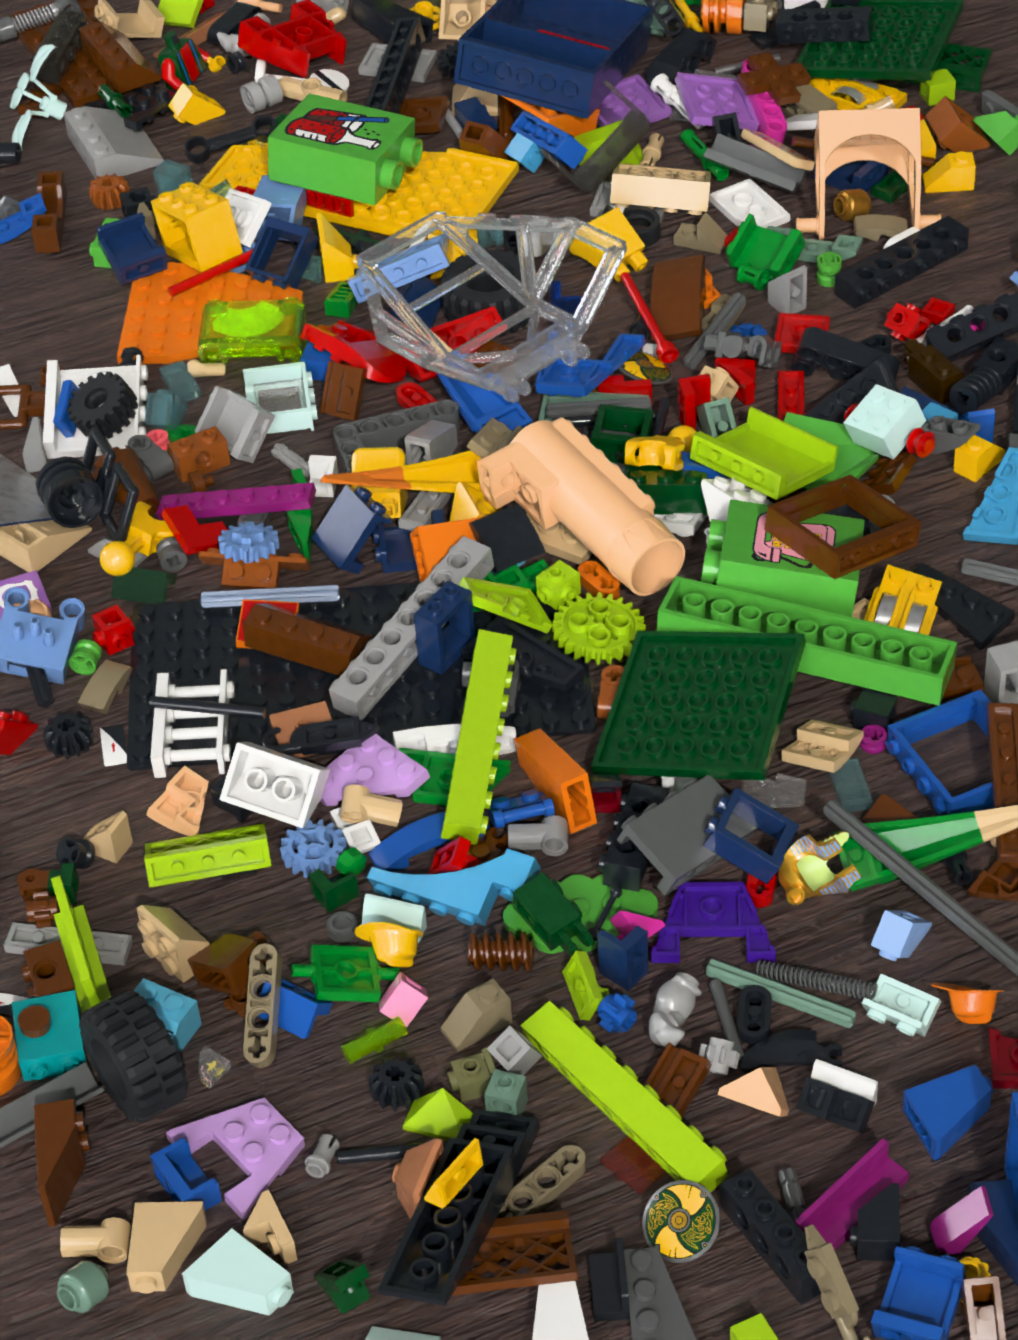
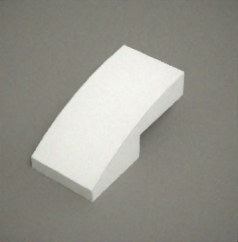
[330,807,381,853]

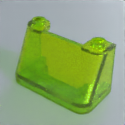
[198,297,306,363]

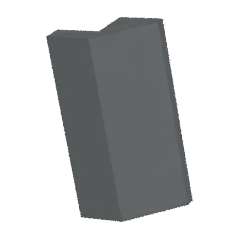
[704,133,809,195]

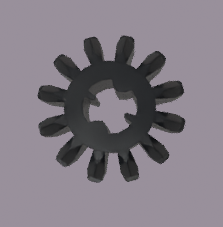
[43,710,94,760]
[368,1054,425,1112]

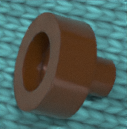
[188,470,214,493]

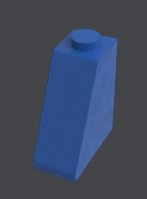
[903,1064,994,1161]

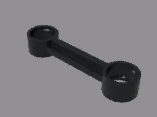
[185,115,277,164]

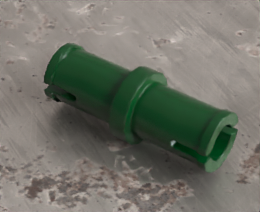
[97,84,133,118]

